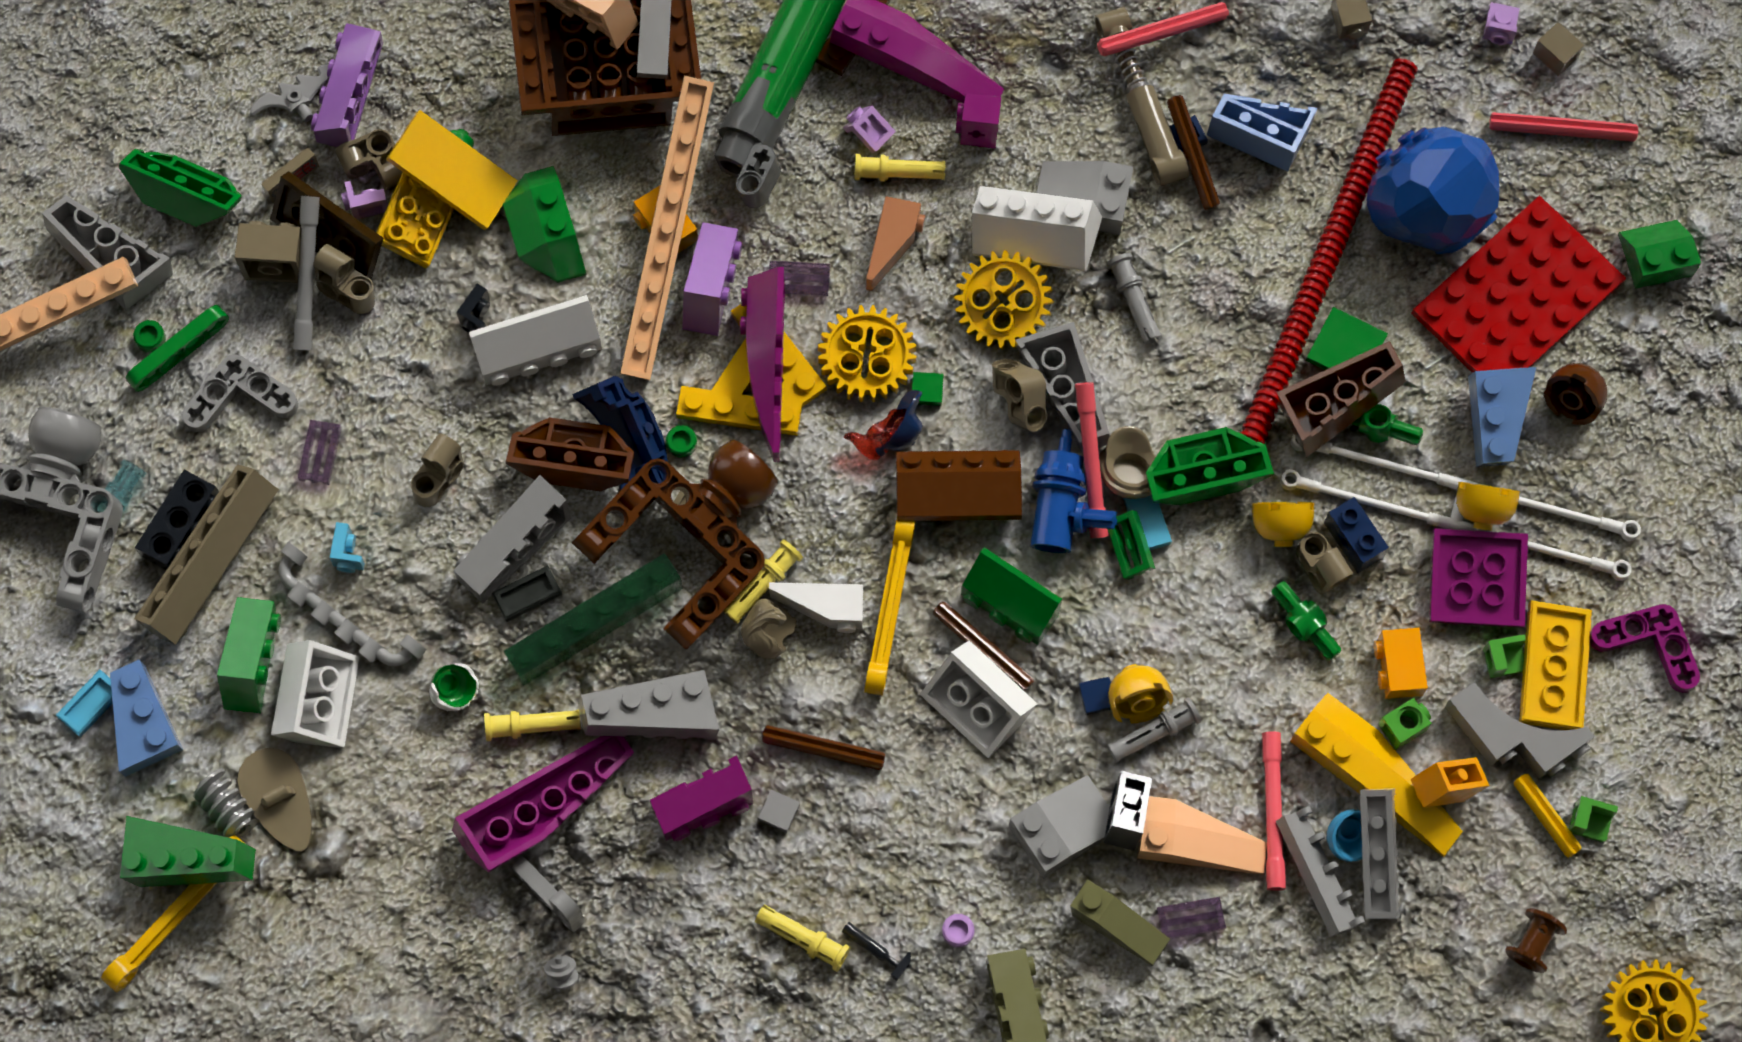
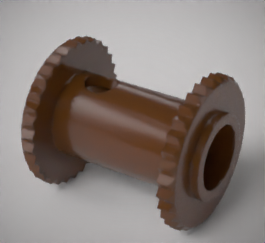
[1505,908,1567,973]

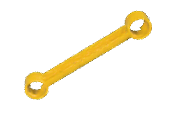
[864,519,916,696]
[101,835,244,992]

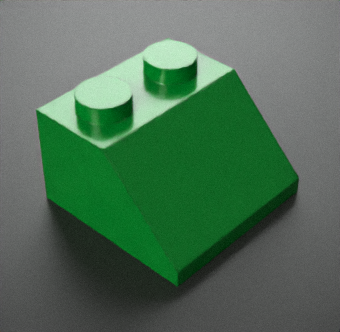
[1618,220,1701,289]

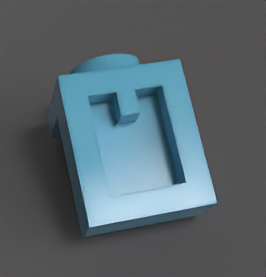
[330,522,365,573]

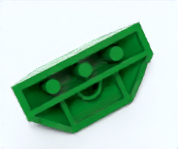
[119,149,242,227]
[503,166,587,283]
[1145,427,1274,505]

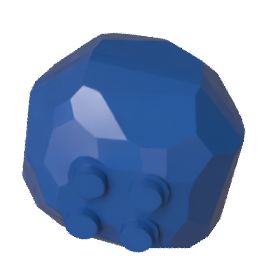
[1366,126,1499,254]

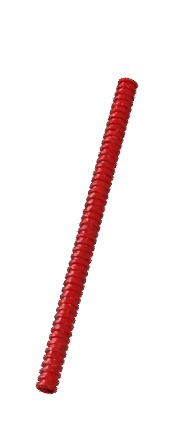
[1240,58,1418,444]

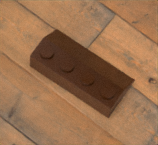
[896,450,1022,521]

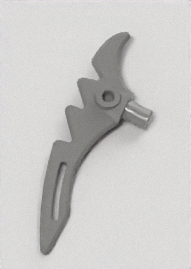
[250,52,387,122]

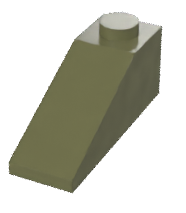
[1070,880,1170,966]

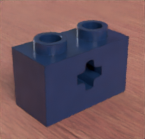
[1324,497,1389,573]

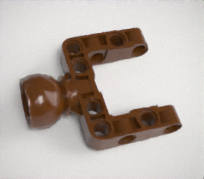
[572,440,778,650]

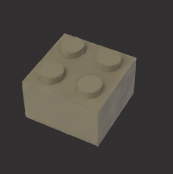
[234,221,301,283]

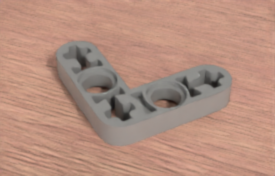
[182,354,298,432]
[510,856,585,933]

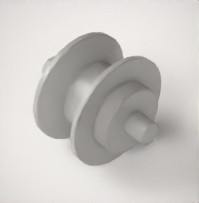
[544,955,579,990]

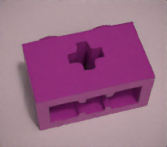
[955,93,1001,149]

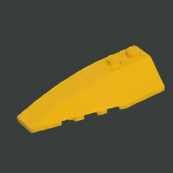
[1290,693,1463,857]

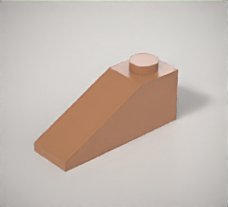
[866,196,925,291]

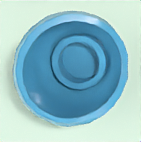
[1326,809,1363,862]

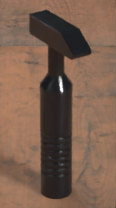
[842,922,911,981]

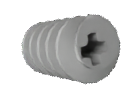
[193,768,260,838]

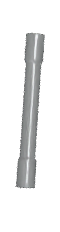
[293,196,320,350]

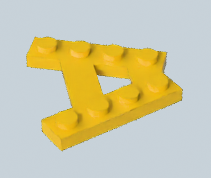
[676,304,827,436]

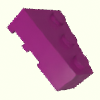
[650,755,754,841]

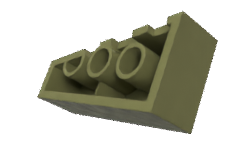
[986,948,1049,1042]

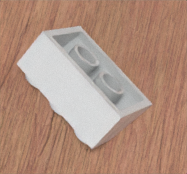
[271,640,360,748]
[920,641,1037,758]

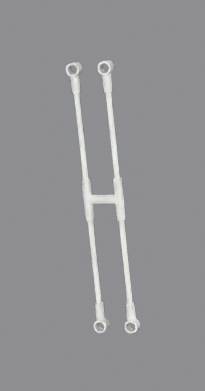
[1280,434,1641,581]

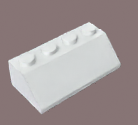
[972,186,1102,271]
[469,295,602,386]

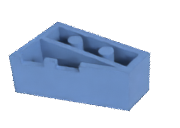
[1207,94,1317,172]
[1468,367,1536,467]
[110,659,183,777]

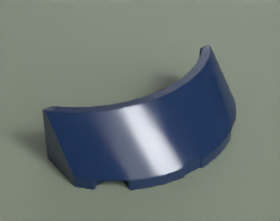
[572,375,668,491]

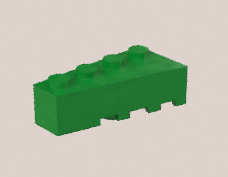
[120,816,256,887]

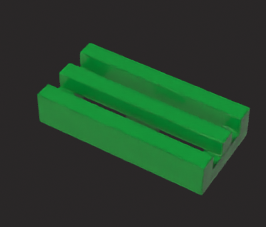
[1108,510,1156,580]

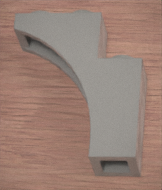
[1445,682,1595,779]

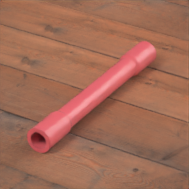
[1075,382,1108,538]
[1262,731,1286,891]

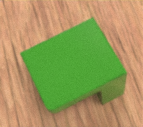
[1483,634,1526,678]
[1569,796,1618,842]

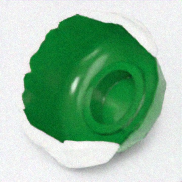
[429,663,479,711]

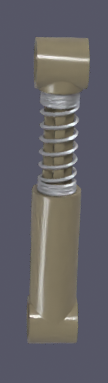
[1094,7,1189,187]

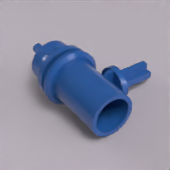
[1030,429,1117,554]

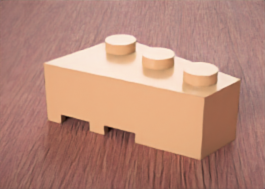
[546,0,639,50]

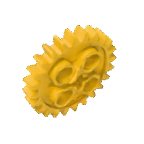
[954,250,1054,350]
[818,305,917,402]
[1600,959,1708,1042]

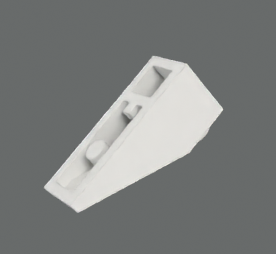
[769,582,863,633]

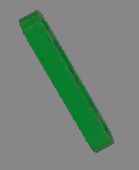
[126,305,229,392]

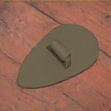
[237,748,312,852]

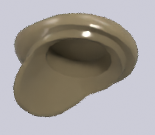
[1099,426,1156,499]

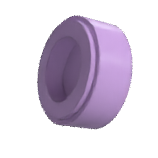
[942,914,974,948]

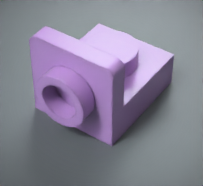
[1483,2,1520,45]
[843,105,896,153]
[341,181,388,219]

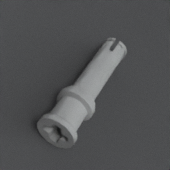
[1106,253,1162,344]
[1107,697,1202,763]

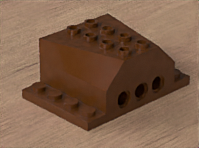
[509,0,701,136]

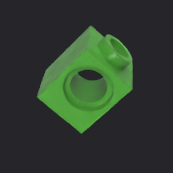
[1378,698,1432,750]

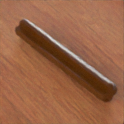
[1167,95,1220,210]
[933,601,1034,692]
[762,725,885,770]

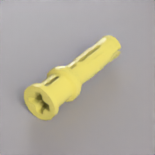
[854,154,945,181]
[724,539,803,624]
[484,709,581,742]
[755,904,851,972]

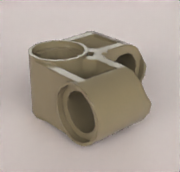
[335,129,403,191]
[313,244,375,314]
[992,359,1047,432]
[411,433,464,507]
[1296,532,1354,595]

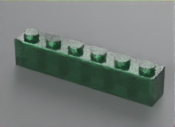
[504,553,683,686]

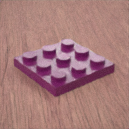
[1429,528,1528,628]

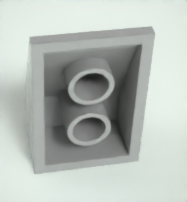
[1037,161,1133,235]
[1009,775,1109,879]

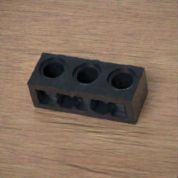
[135,469,219,570]

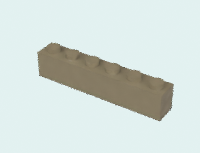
[134,464,279,645]

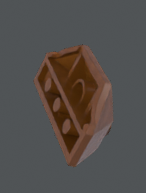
[506,417,634,492]

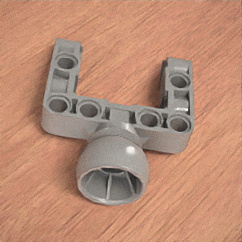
[0,407,123,613]

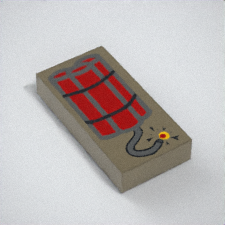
[261,147,320,203]

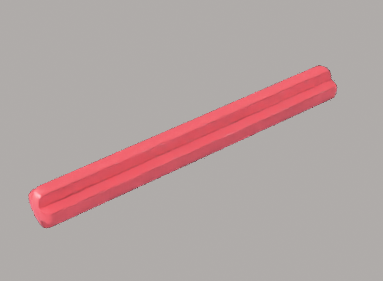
[1097,2,1229,56]
[1489,112,1638,142]

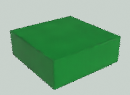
[912,372,944,406]

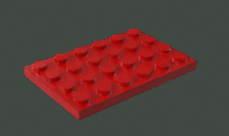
[1411,195,1626,373]

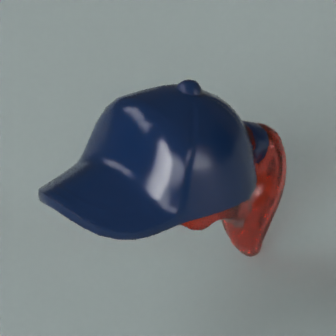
[843,390,923,460]

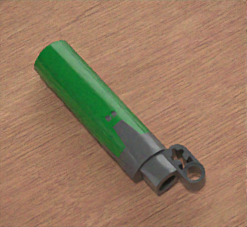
[714,0,846,208]

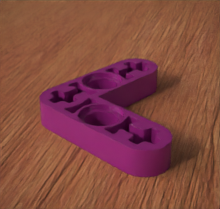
[1590,604,1700,693]

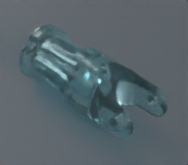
[97,460,147,513]

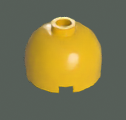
[1456,482,1520,531]
[1252,502,1314,547]
[1108,664,1173,724]

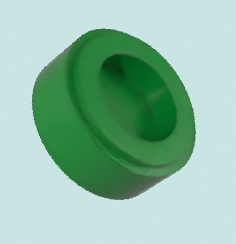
[133,320,166,352]
[666,425,697,458]

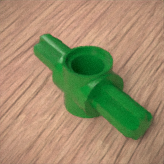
[1352,404,1423,445]
[1271,581,1342,660]

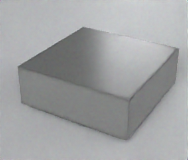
[758,790,800,833]

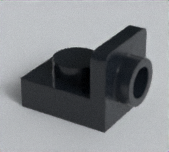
[456,283,490,333]

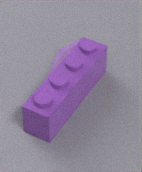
[311,23,383,147]

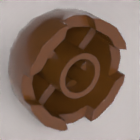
[1543,363,1608,425]

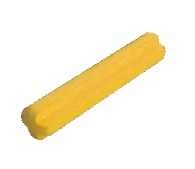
[1514,773,1581,858]

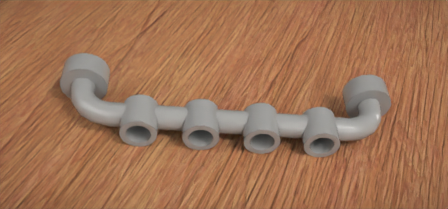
[279,541,427,666]

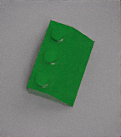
[961,547,1062,645]

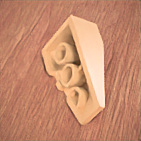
[1137,796,1267,875]

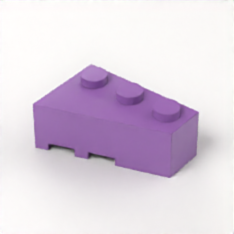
[682,222,742,336]

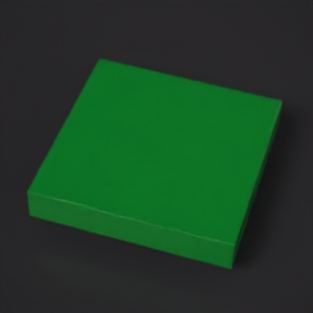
[1305,307,1388,370]

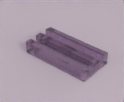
[769,261,830,296]
[298,420,342,485]
[1156,897,1226,939]

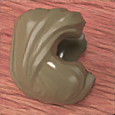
[741,599,797,659]

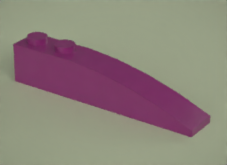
[830,0,1004,103]
[740,267,785,462]
[452,736,634,873]

